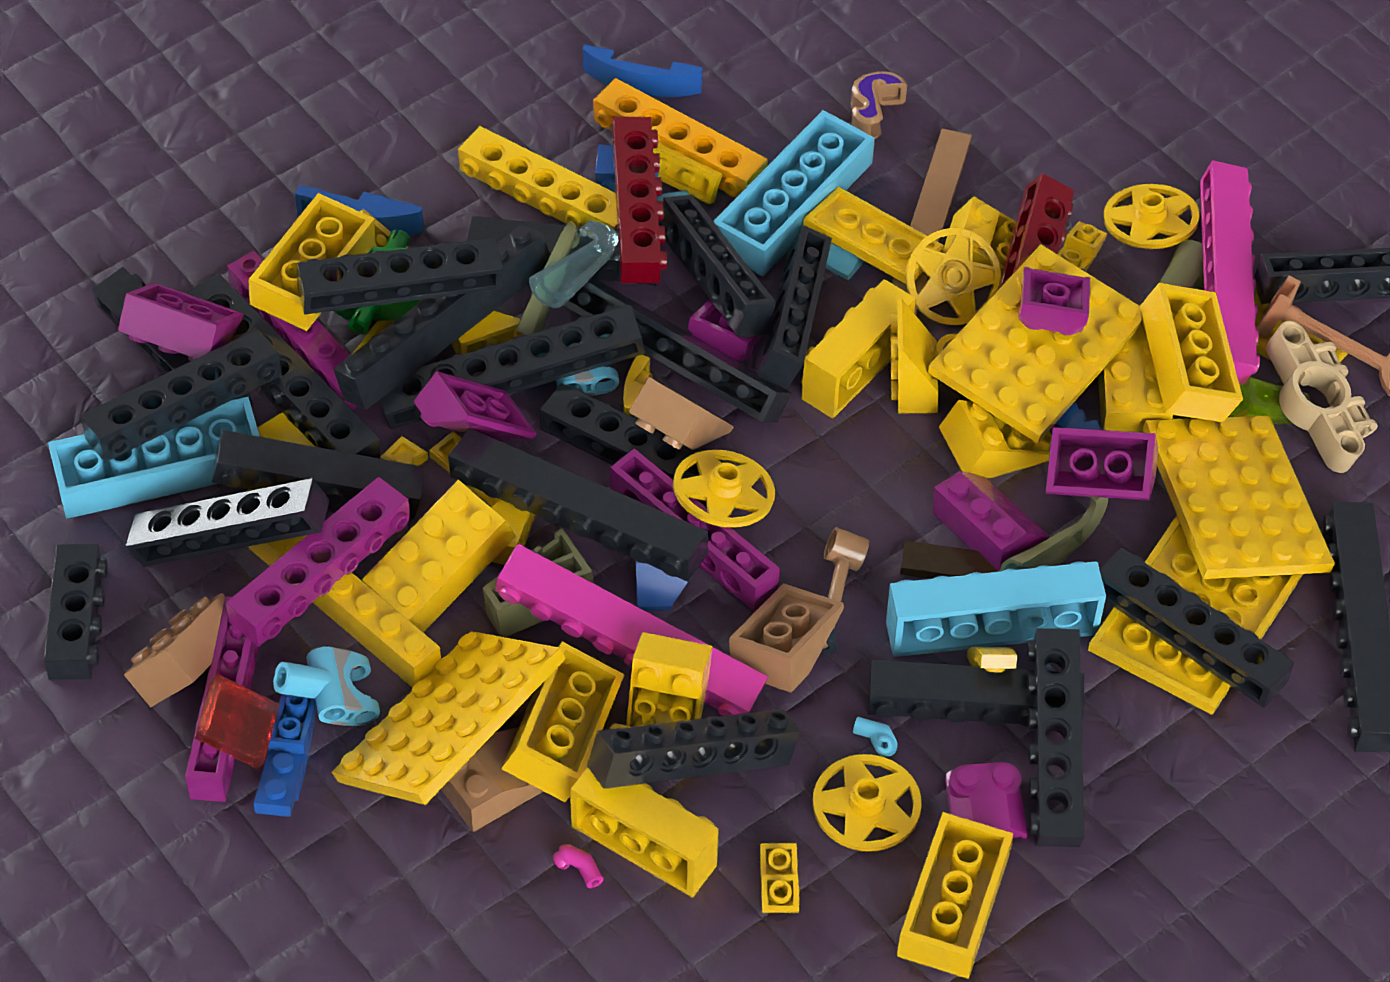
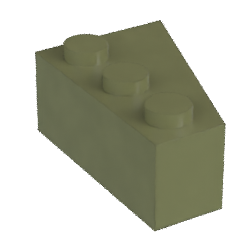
[483,528,594,637]

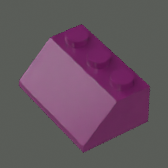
[118,283,243,361]
[413,371,537,441]
[1046,427,1159,500]
[933,471,1050,571]

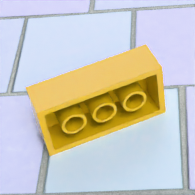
[249,193,375,331]
[801,279,916,419]
[1140,283,1243,422]
[1098,323,1173,433]
[362,480,516,633]
[501,642,624,802]
[570,767,718,898]
[897,812,1014,979]

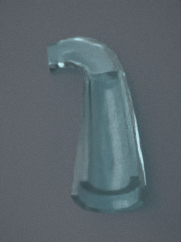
[529,220,618,308]

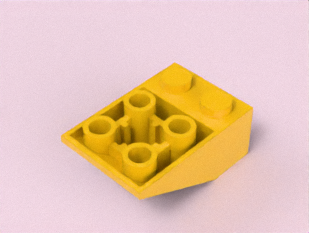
[942,196,1016,276]
[891,299,938,414]
[939,400,1052,478]
[626,632,713,727]

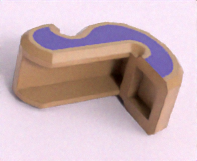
[851,72,907,140]

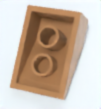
[628,377,734,450]
[729,583,844,693]
[441,727,544,832]

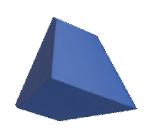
[635,561,693,611]

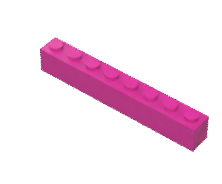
[1200,160,1260,386]
[495,544,768,716]

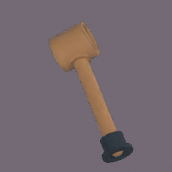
[821,527,869,653]

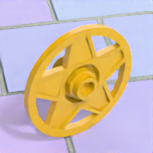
[1104,184,1199,249]
[906,228,1001,325]
[673,450,775,527]
[813,754,921,851]

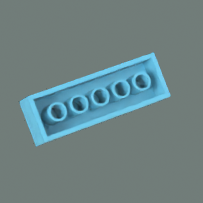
[713,110,875,277]
[48,397,260,519]
[886,561,1106,657]

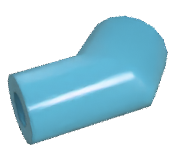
[853,716,898,757]

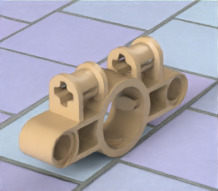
[1266,321,1378,473]

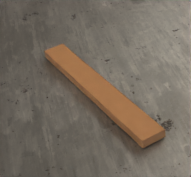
[892,128,972,316]

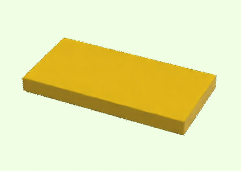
[802,187,944,284]

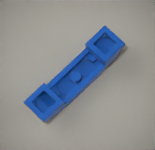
[583,44,703,97]

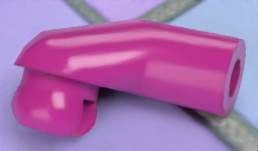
[553,844,604,888]

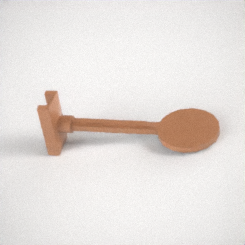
[1256,275,1390,397]

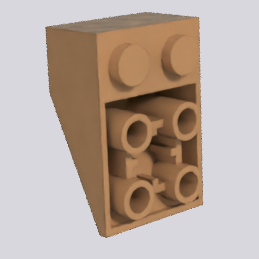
[124,593,225,707]

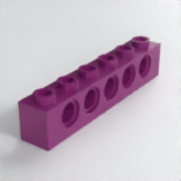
[227,251,357,410]
[610,448,780,612]
[226,477,410,647]
[185,596,260,802]

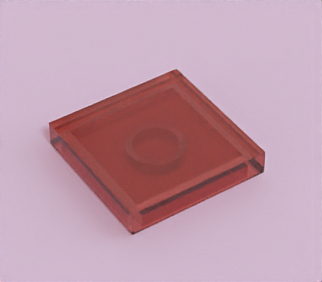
[195,674,280,769]

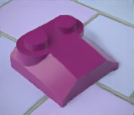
[1018,267,1090,335]
[688,299,763,362]
[945,762,1027,838]

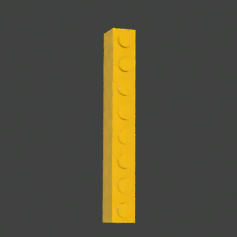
[245,489,441,687]

